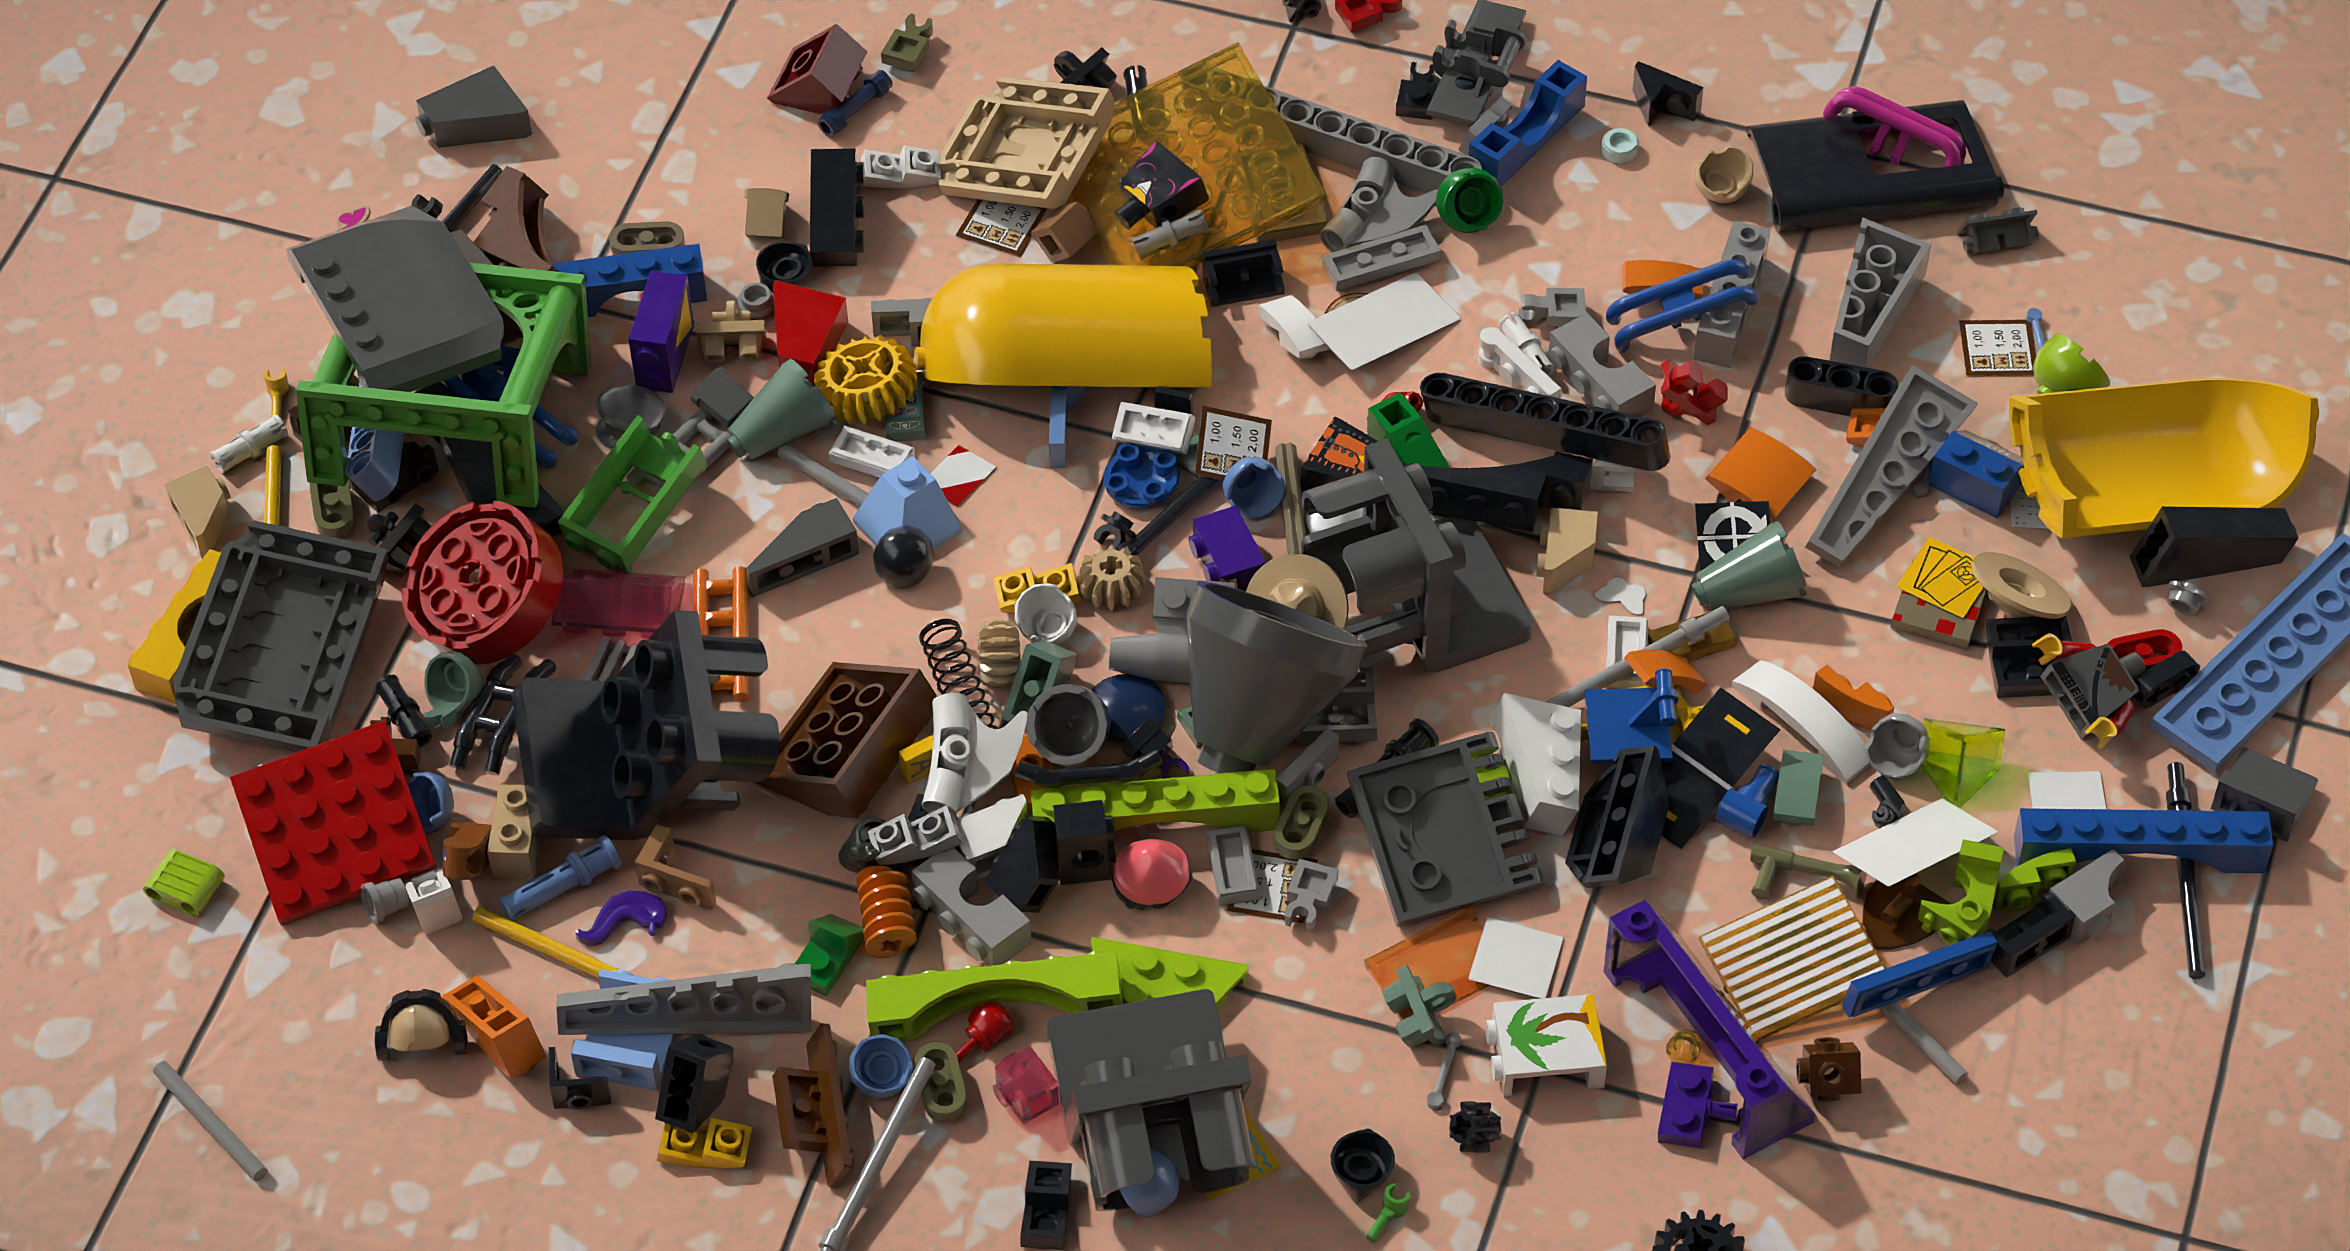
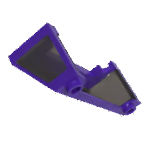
[1603,900,1816,1160]

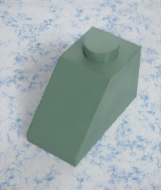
[1001,640,1079,728]

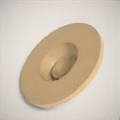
[1971,552,2071,619]
[1246,554,1349,629]

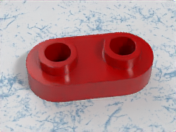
[2107,629,2183,670]

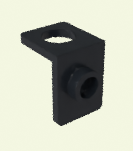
[549,1046,611,1110]

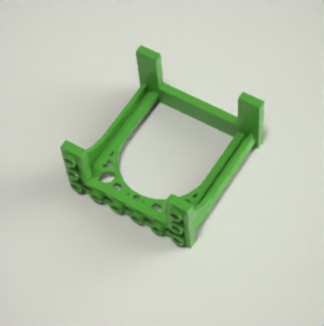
[296,262,591,508]

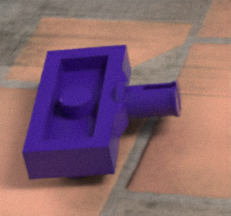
[1658,1062,1738,1148]

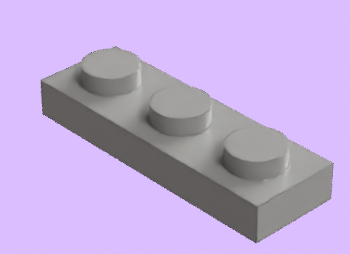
[1322,225,1441,292]

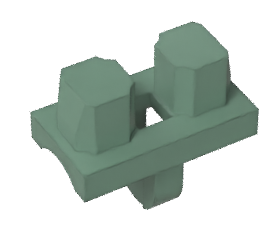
[1382,964,1457,1047]

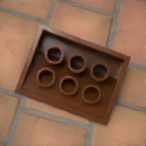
[754,662,938,819]

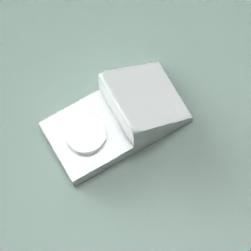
[403,865,463,934]

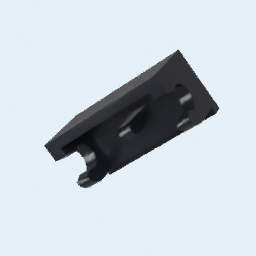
[1202,239,1285,307]
[1983,892,2076,978]

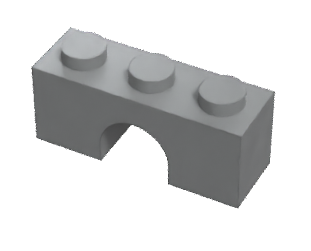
[1548,313,1656,416]
[912,847,1031,966]

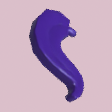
[575,890,667,945]

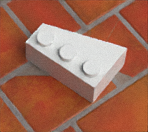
[1489,693,1581,836]

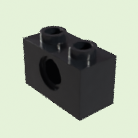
[1053,800,1116,885]

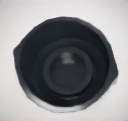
[756,241,812,292]
[1330,1128,1395,1202]

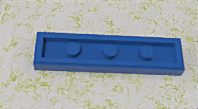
[1842,931,1998,1018]

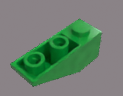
[1367,392,1450,513]

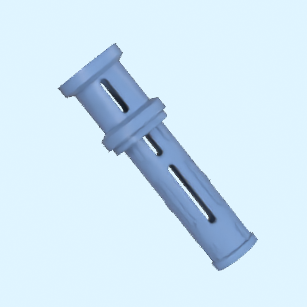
[499,835,622,921]

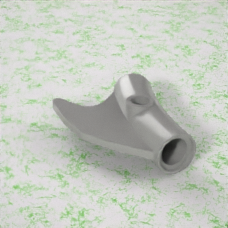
[1320,157,1438,252]

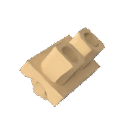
[696,300,767,363]

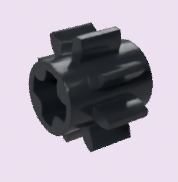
[1449,1101,1501,1153]

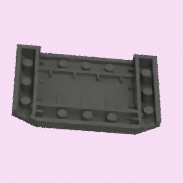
[286,206,504,392]
[173,520,388,752]

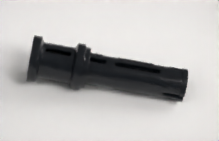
[1335,718,1439,818]

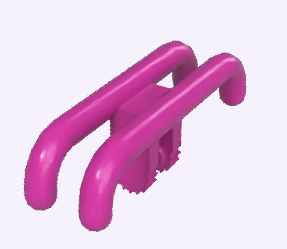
[1823,86,1966,167]

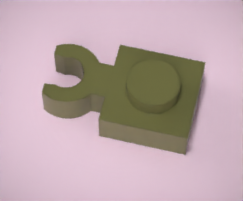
[881,13,933,72]

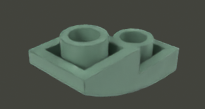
[1773,749,1824,826]

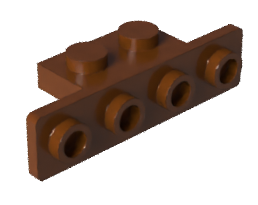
[772,1023,854,1188]

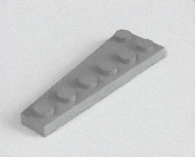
[1805,364,1978,567]

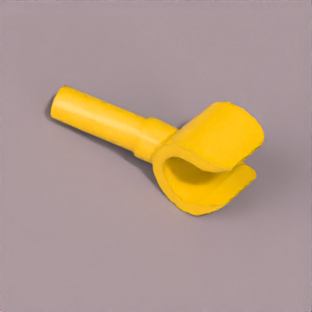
[264,368,290,418]

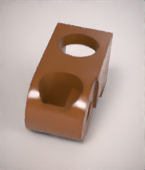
[443,821,492,880]

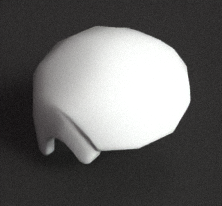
[1015,584,1077,646]

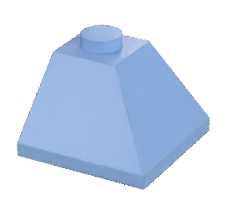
[853,456,962,550]

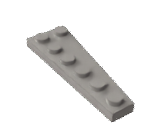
[556,963,812,1035]

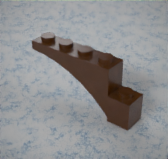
[474,166,559,272]

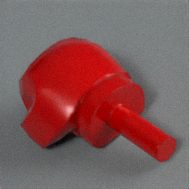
[955,1001,1016,1063]

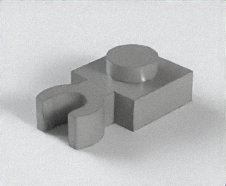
[1458,97,1512,155]
[1285,859,1339,932]

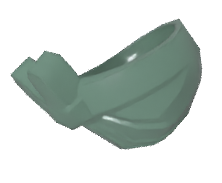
[424,652,483,728]

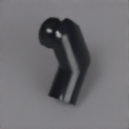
[1869,776,1905,829]

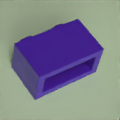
[1188,505,1266,591]

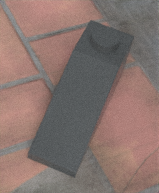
[746,498,859,598]

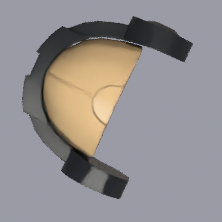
[374,989,468,1061]

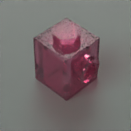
[993,1046,1059,1125]

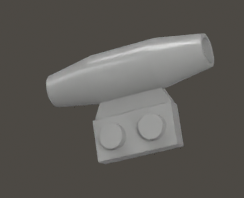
[1109,577,1235,684]

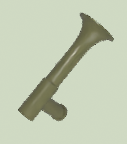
[1750,844,1867,899]

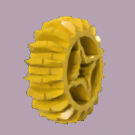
[814,335,917,425]

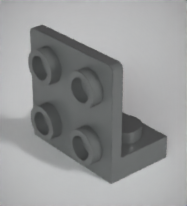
[2211,747,2318,842]

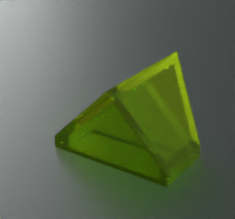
[1923,718,2005,808]

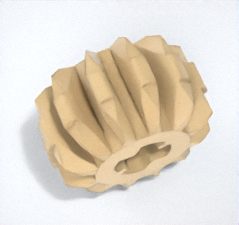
[1078,544,1145,612]
[977,619,1021,687]

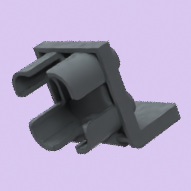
[1301,439,1532,673]
[1046,989,1256,1211]

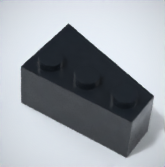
[810,148,865,267]

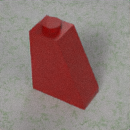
[773,280,848,387]

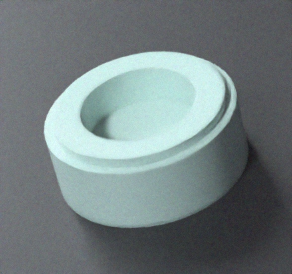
[1601,128,1639,164]

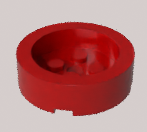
[402,501,563,665]

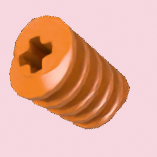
[856,865,917,958]

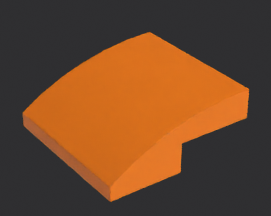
[1705,427,1817,521]

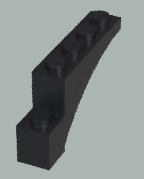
[1402,451,1593,532]

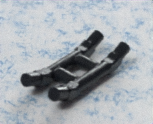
[449,654,556,776]
[1015,749,1164,789]

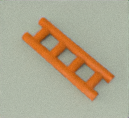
[693,566,749,702]

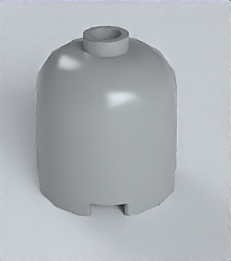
[1026,684,1111,765]

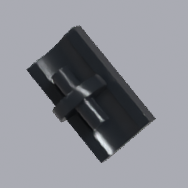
[367,503,432,578]

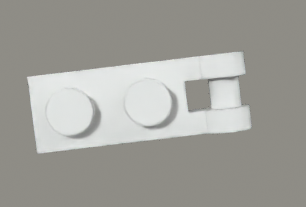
[1478,327,1561,398]

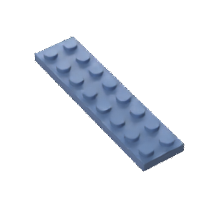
[2149,533,2350,773]

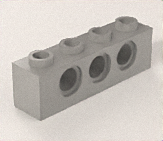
[1694,221,1770,368]

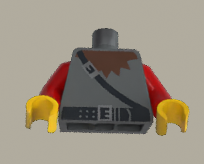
[2032,633,2146,749]

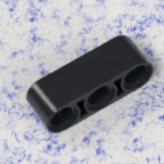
[1785,356,1898,416]

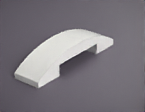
[1732,660,1871,784]

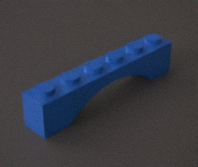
[2014,808,2273,874]

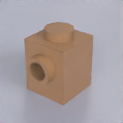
[1031,201,1099,262]

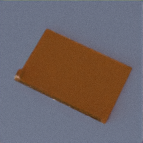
[1364,905,1489,1020]

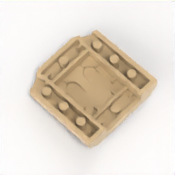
[939,76,1114,209]

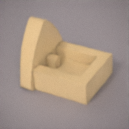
[744,188,789,239]

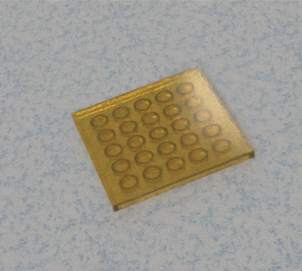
[1071,42,1328,268]

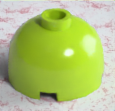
[2033,333,2111,394]

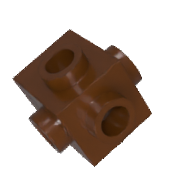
[1796,1037,1862,1102]

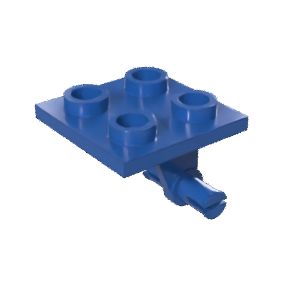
[1585,668,1679,764]

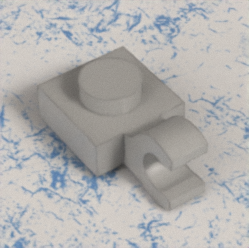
[1519,288,1586,326]

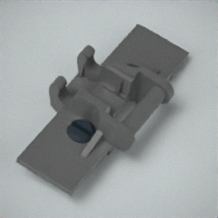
[1426,0,1527,126]

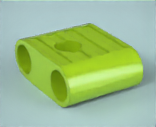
[143,849,225,916]

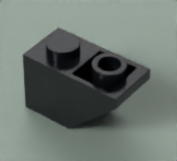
[984,815,1060,913]

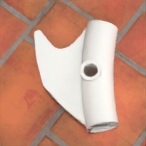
[921,693,1028,816]

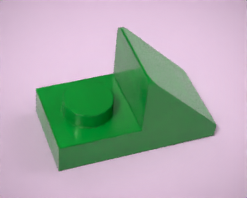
[795,914,864,996]

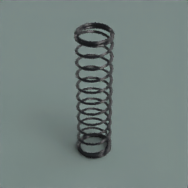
[919,619,999,729]

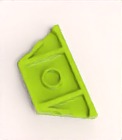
[1091,937,1249,1011]

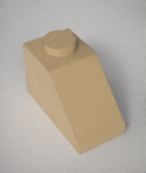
[164,466,231,559]

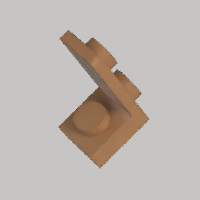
[635,824,716,909]

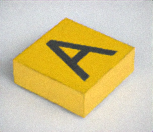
[899,735,933,785]

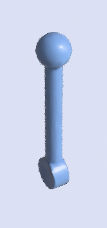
[2026,308,2045,350]

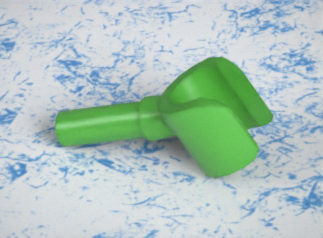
[1366,1183,1410,1243]

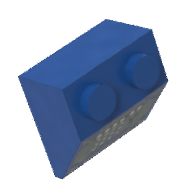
[1929,430,2024,518]

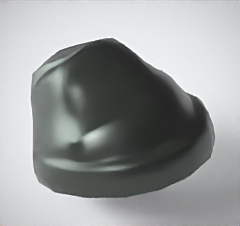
[838,817,903,873]

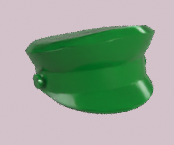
[1436,168,1504,233]

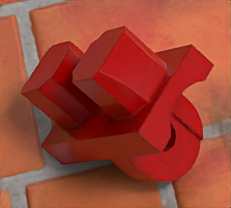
[1661,359,1728,426]

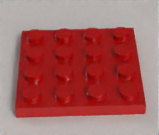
[230,720,437,926]

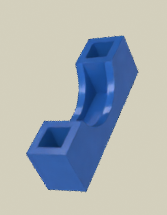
[1468,60,1587,186]
[552,244,708,317]

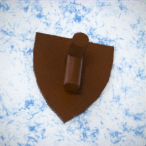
[1862,873,1951,949]

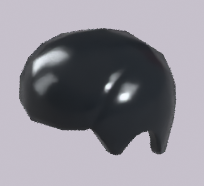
[873,525,935,589]

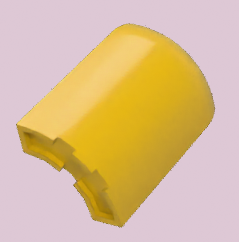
[914,263,1212,388]
[2009,378,2320,538]

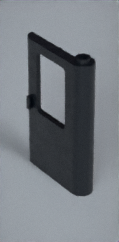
[1746,100,2004,232]

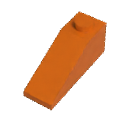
[442,975,547,1079]

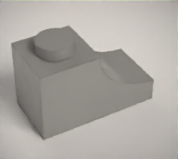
[2049,849,2124,945]

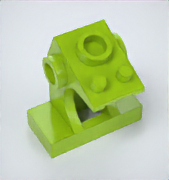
[1918,839,2004,945]

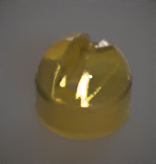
[1666,1029,1702,1064]

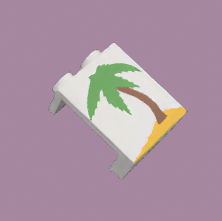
[1485,994,1607,1097]

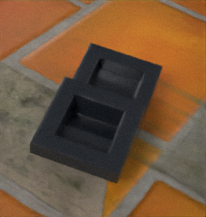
[1020,1160,1072,1250]

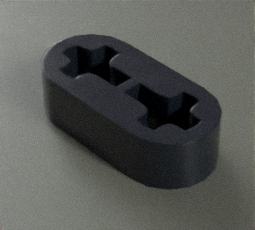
[2134,650,2200,709]

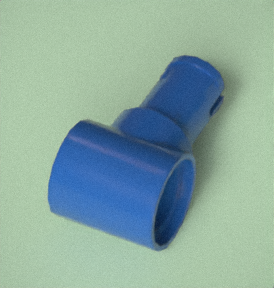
[1715,764,1779,839]

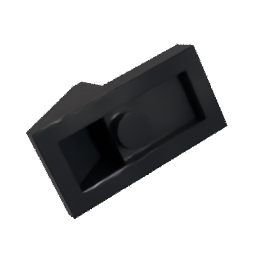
[1632,61,1704,125]

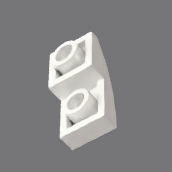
[861,145,941,189]
[1259,295,1330,359]

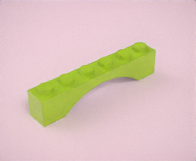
[1031,769,1280,833]
[866,951,1123,1042]

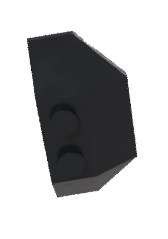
[1565,745,1669,888]

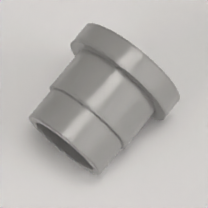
[361,878,410,924]

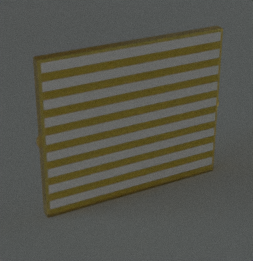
[1699,876,1886,1040]

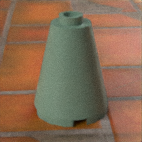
[727,358,835,460]
[1692,521,1807,611]

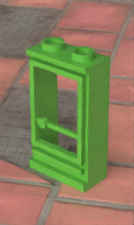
[558,415,708,574]

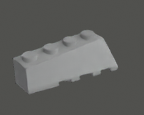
[1829,217,1931,368]

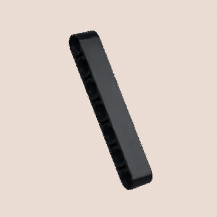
[1420,372,1671,471]

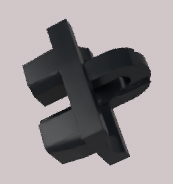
[1054,47,1117,89]

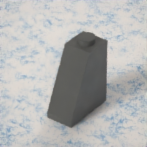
[415,65,532,148]

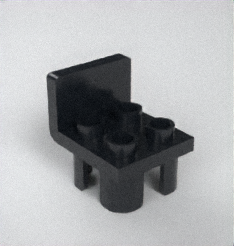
[512,610,780,840]

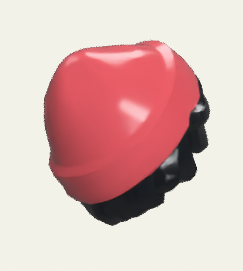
[1111,839,1193,910]

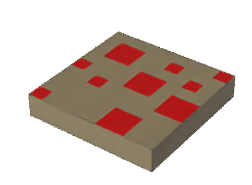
[1890,560,1987,649]

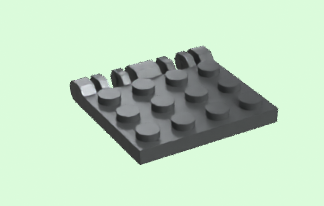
[1347,732,1546,927]

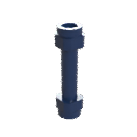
[817,70,893,137]

